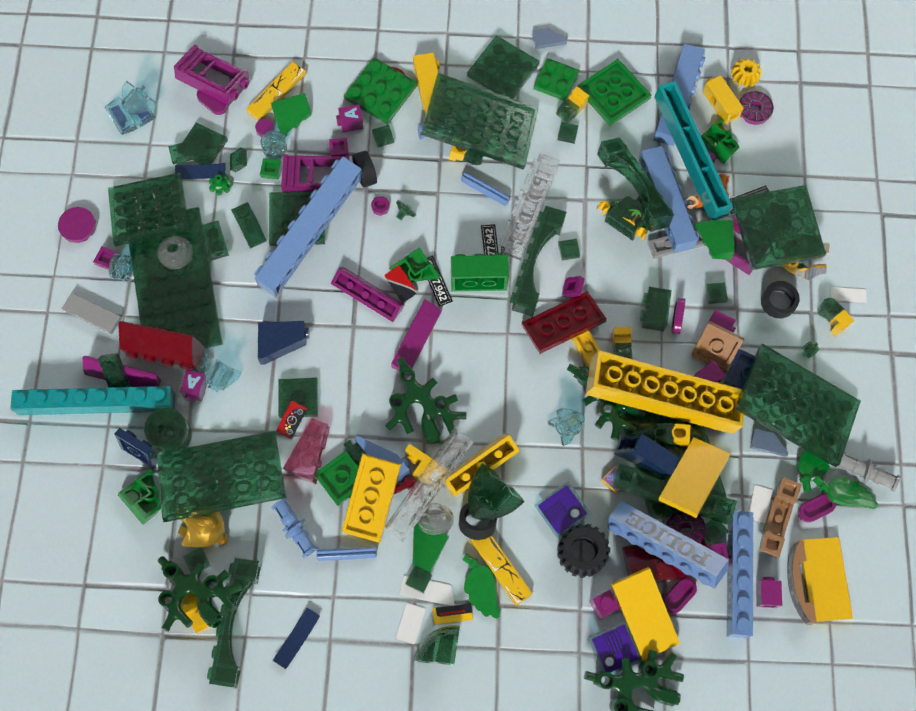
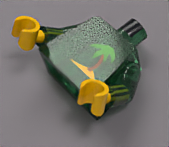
[596,195,649,241]

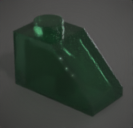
[231,202,267,249]

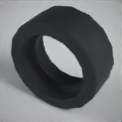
[352,150,377,188]
[761,281,800,319]
[458,500,497,540]

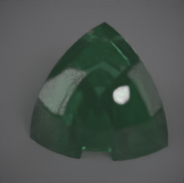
[468,463,525,520]
[413,625,460,666]

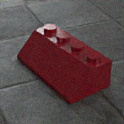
[118,321,205,371]
[622,539,708,583]

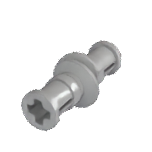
[836,452,901,492]

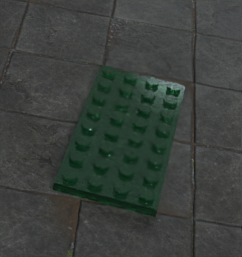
[125,207,223,348]

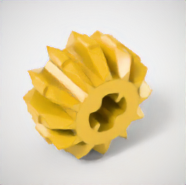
[731,57,762,88]

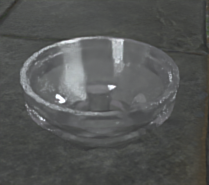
[158,236,193,269]
[417,503,454,535]

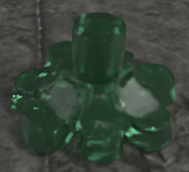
[396,200,417,220]

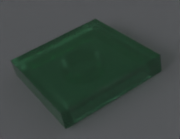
[177,122,228,165]

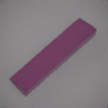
[331,267,405,322]
[391,300,442,376]
[82,355,161,387]

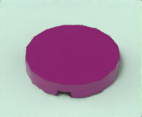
[58,207,97,243]

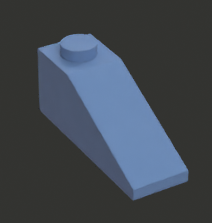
[355,436,410,484]

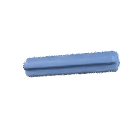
[461,172,510,206]
[316,546,377,561]

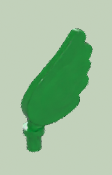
[796,430,833,492]
[812,475,878,509]
[462,553,500,619]

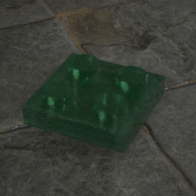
[278,377,318,418]

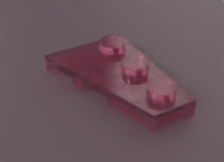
[283,418,330,485]

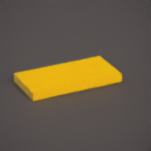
[659,437,730,518]
[341,454,402,543]
[799,537,853,622]
[611,567,680,660]

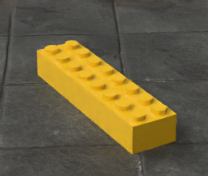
[585,350,746,434]

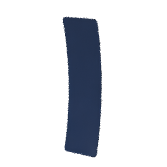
[175,163,226,179]
[273,608,320,669]

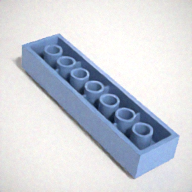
[254,156,362,298]

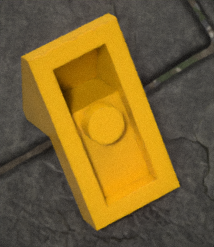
[405,444,443,478]
[181,593,209,634]

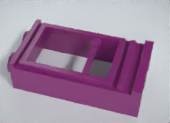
[174,44,250,105]
[281,154,353,196]

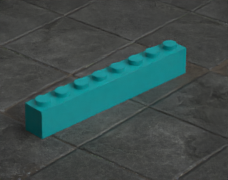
[654,81,733,221]
[10,386,175,415]

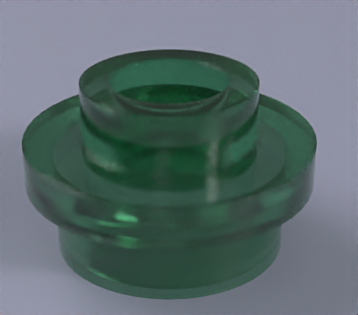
[801,341,820,358]

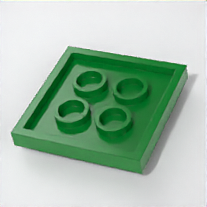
[344,57,417,125]
[577,59,652,126]

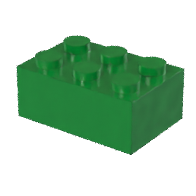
[450,253,509,292]

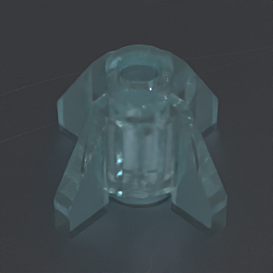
[121,81,157,115]
[205,358,242,392]
[548,408,585,446]

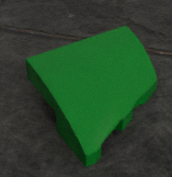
[271,93,311,139]
[701,117,740,163]
[694,220,734,260]
[389,247,440,282]
[118,468,162,525]
[412,521,449,574]

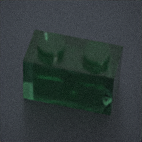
[639,286,672,332]

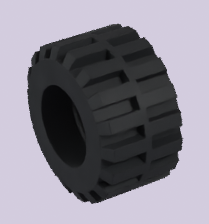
[557,523,610,578]

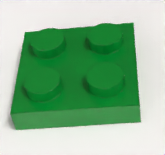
[533,58,579,102]
[314,450,359,506]

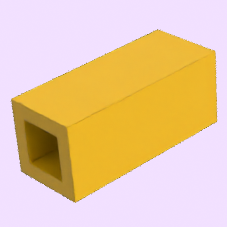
[702,75,744,124]

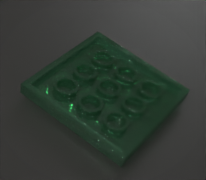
[108,172,190,247]
[732,185,826,270]

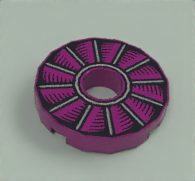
[739,91,774,125]
[666,512,706,543]

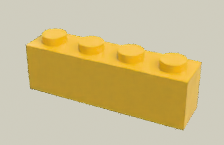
[413,52,450,124]
[440,433,520,497]

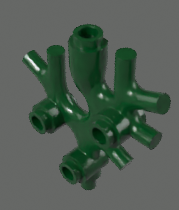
[385,357,466,445]
[567,363,648,440]
[158,556,243,632]
[584,650,684,711]

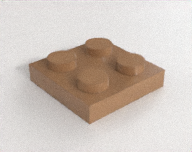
[691,321,744,372]

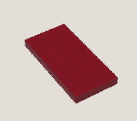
[522,291,607,354]

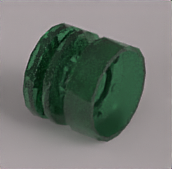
[144,408,192,455]

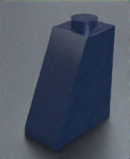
[258,321,310,365]
[614,434,679,476]

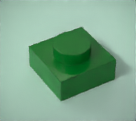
[260,158,282,180]

